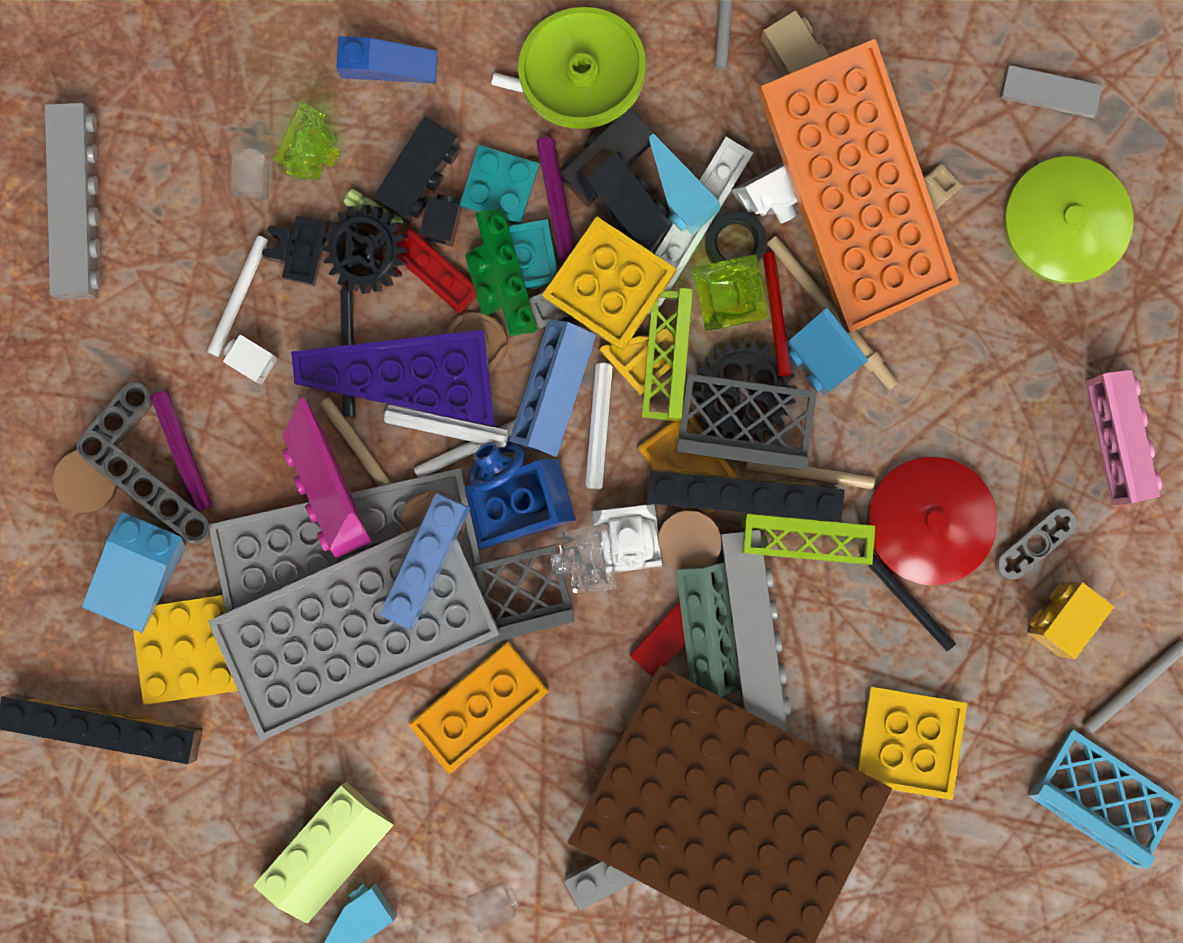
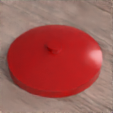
[867,456,997,585]

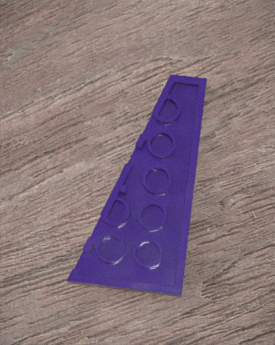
[291,330,495,427]

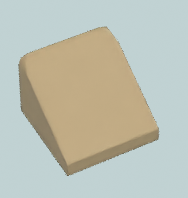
[924,163,963,211]

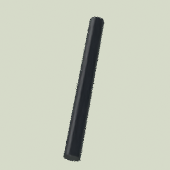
[340,289,356,417]
[859,551,956,652]

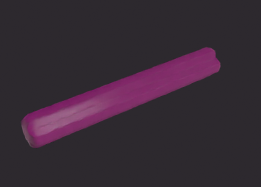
[536,137,575,261]
[151,390,211,512]

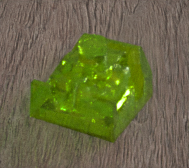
[273,102,341,180]
[692,255,769,332]

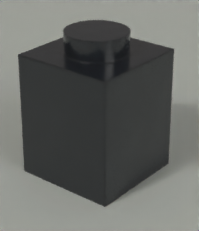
[419,194,462,247]

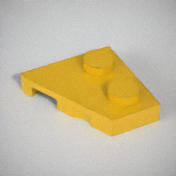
[599,329,688,396]

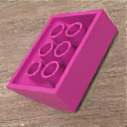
[282,397,372,558]

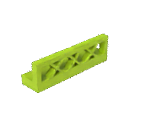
[642,288,693,422]
[740,514,875,565]

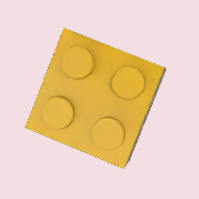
[1028,582,1115,659]

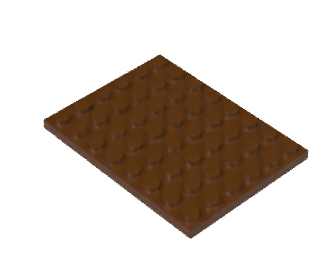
[567,665,893,943]

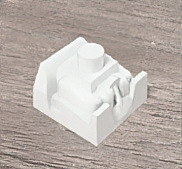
[731,162,797,224]
[591,504,663,574]

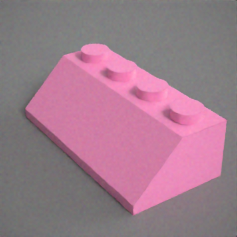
[1085,370,1162,506]

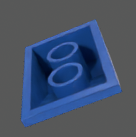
[465,459,576,550]

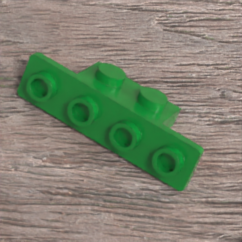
[465,209,537,336]

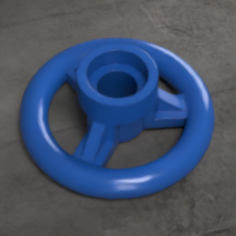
[467,442,524,491]

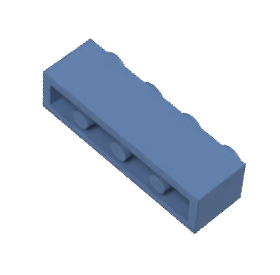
[509,319,596,457]
[379,493,471,629]

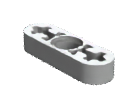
[995,509,1077,579]

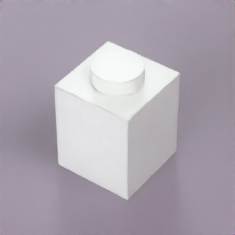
[223,335,278,385]

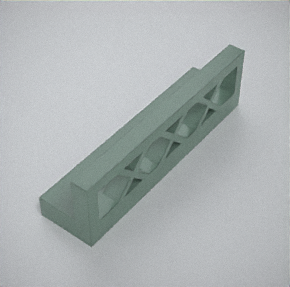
[676,562,740,697]

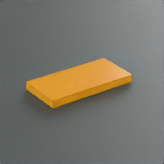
[408,641,549,774]

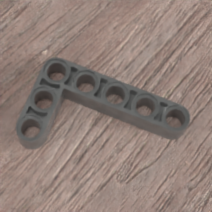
[77,382,210,545]

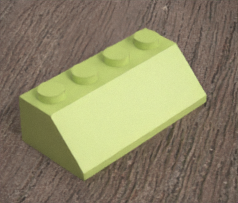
[253,782,394,924]

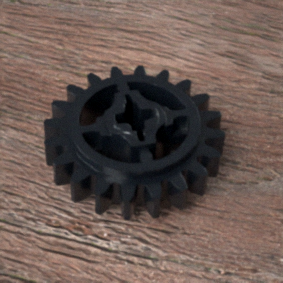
[321,204,410,294]

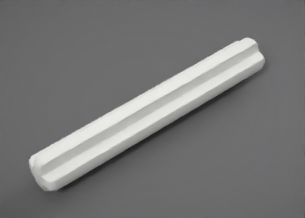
[585,362,613,489]
[384,405,509,448]

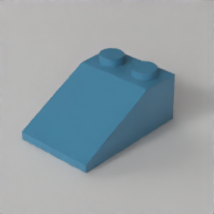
[787,308,869,395]
[82,512,186,633]

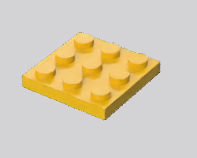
[542,216,677,351]
[133,595,238,705]
[856,686,968,800]

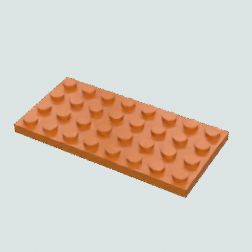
[756,39,960,333]

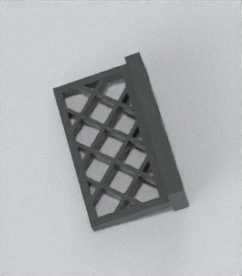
[676,374,817,470]
[468,544,575,649]

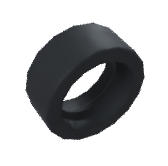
[705,211,767,275]

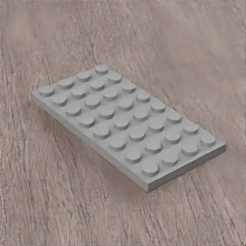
[209,468,487,612]
[208,526,500,741]

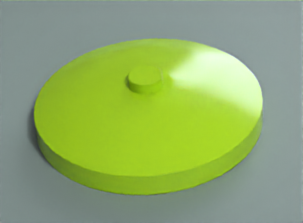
[518,7,646,129]
[1003,156,1134,284]

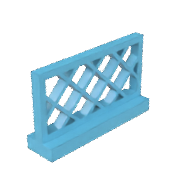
[1028,729,1182,869]

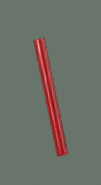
[763,252,791,376]

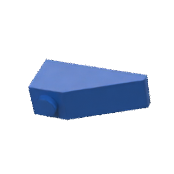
[336,36,438,84]

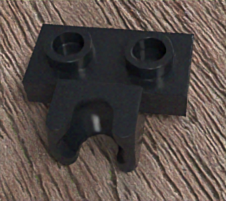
[262,216,329,286]

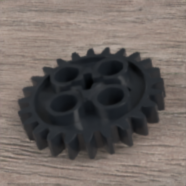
[692,339,797,442]

